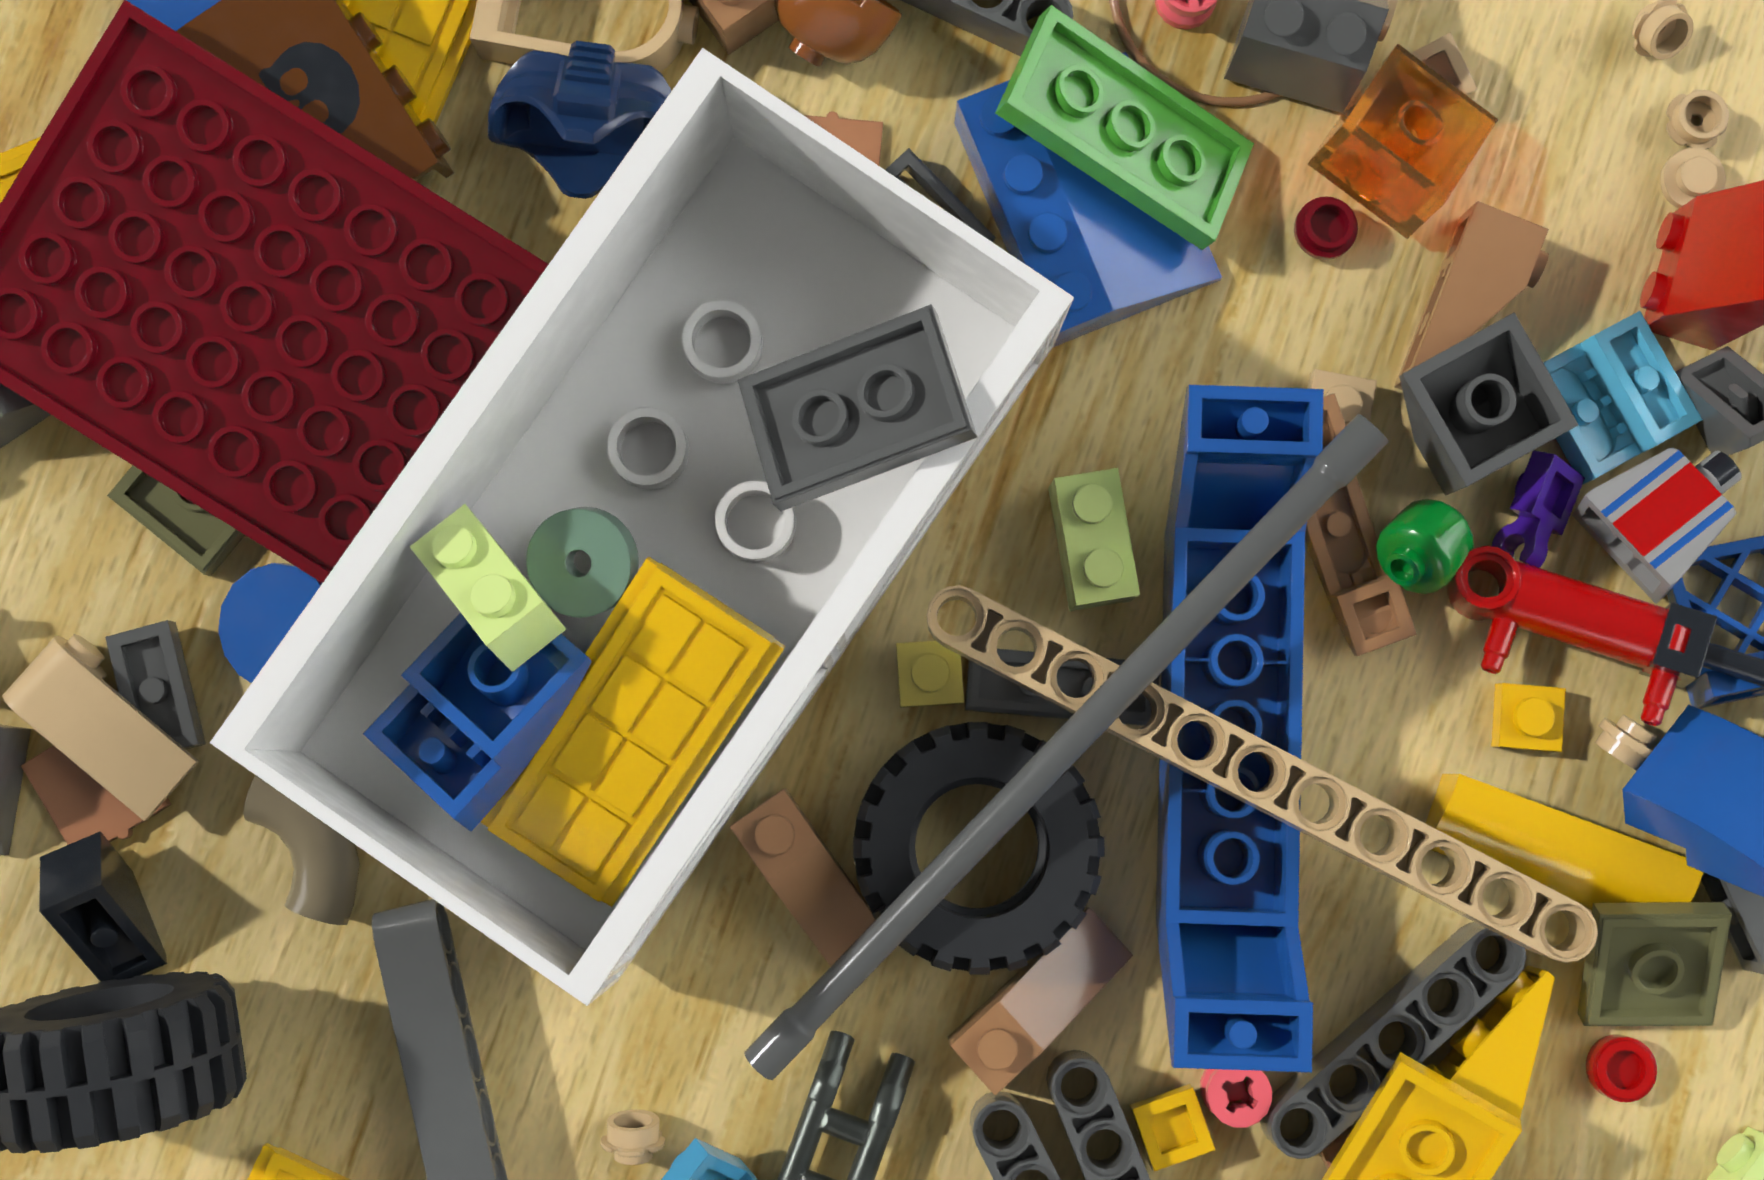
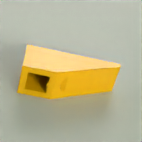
[1426,965,1555,1119]

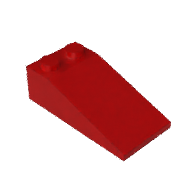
[1640,180,1764,351]

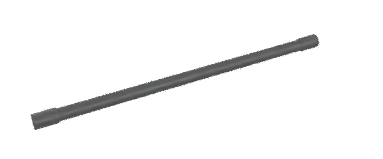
[744,414,1389,1080]

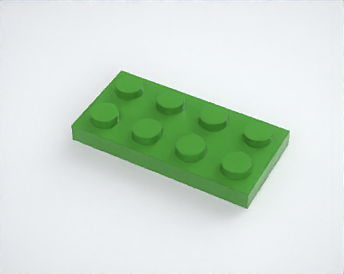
[995,5,1254,250]

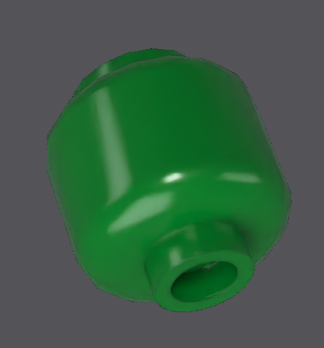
[1376,499,1474,594]

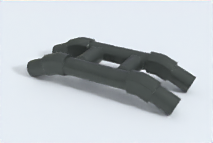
[777,1031,915,1180]

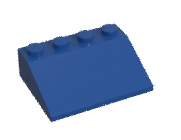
[954,52,1222,347]

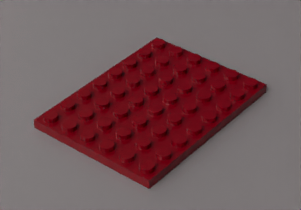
[0,0,549,583]

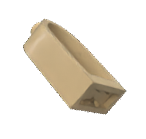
[470,0,699,72]

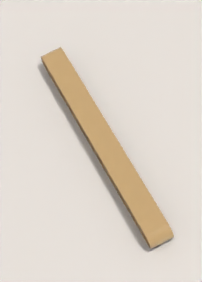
[927,585,1598,962]

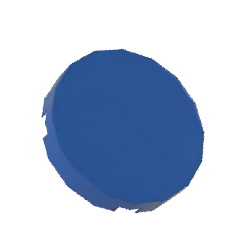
[218,563,322,683]

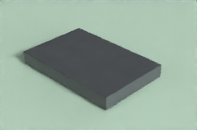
[738,304,977,511]

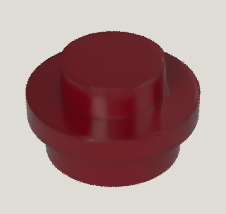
[1294,196,1358,260]

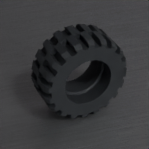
[853,722,1105,975]
[0,971,247,1154]

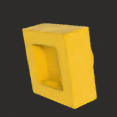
[1491,683,1566,752]
[1129,1084,1215,1172]

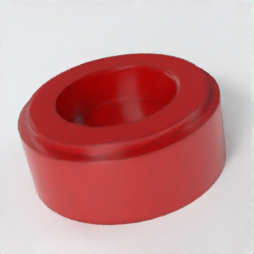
[1586,1034,1657,1102]

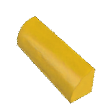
[1425,774,1704,910]

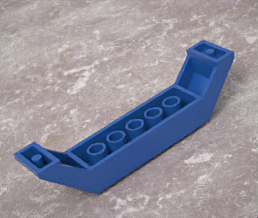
[1156,385,1324,1073]

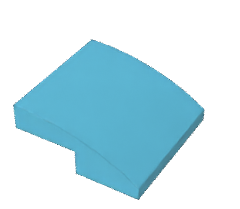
[1543,311,1703,485]

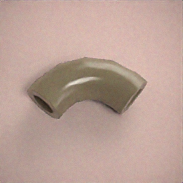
[244,775,360,925]

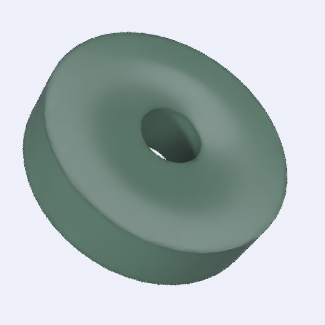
[526,507,639,618]

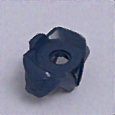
[488,41,672,199]

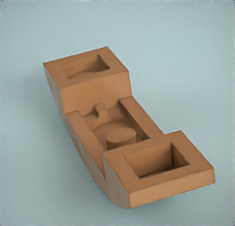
[1305,393,1417,656]

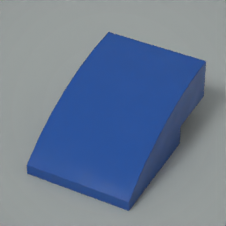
[363,612,592,832]
[1622,705,1764,897]

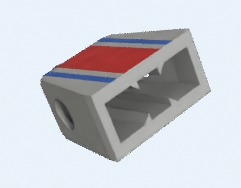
[1572,448,1742,604]

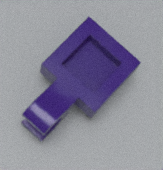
[1492,450,1585,568]

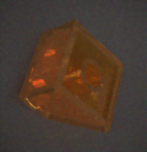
[1308,44,1498,239]

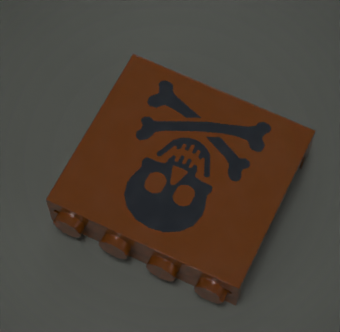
[176,0,454,181]

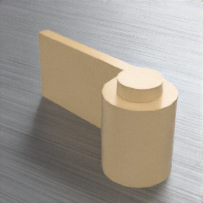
[2,634,199,821]

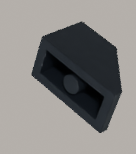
[39,831,167,982]

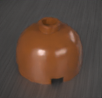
[774,0,902,67]

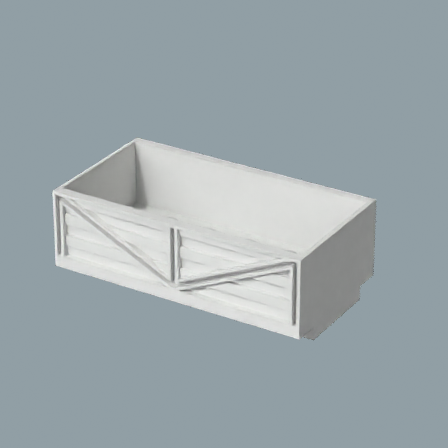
[210,48,1074,1006]

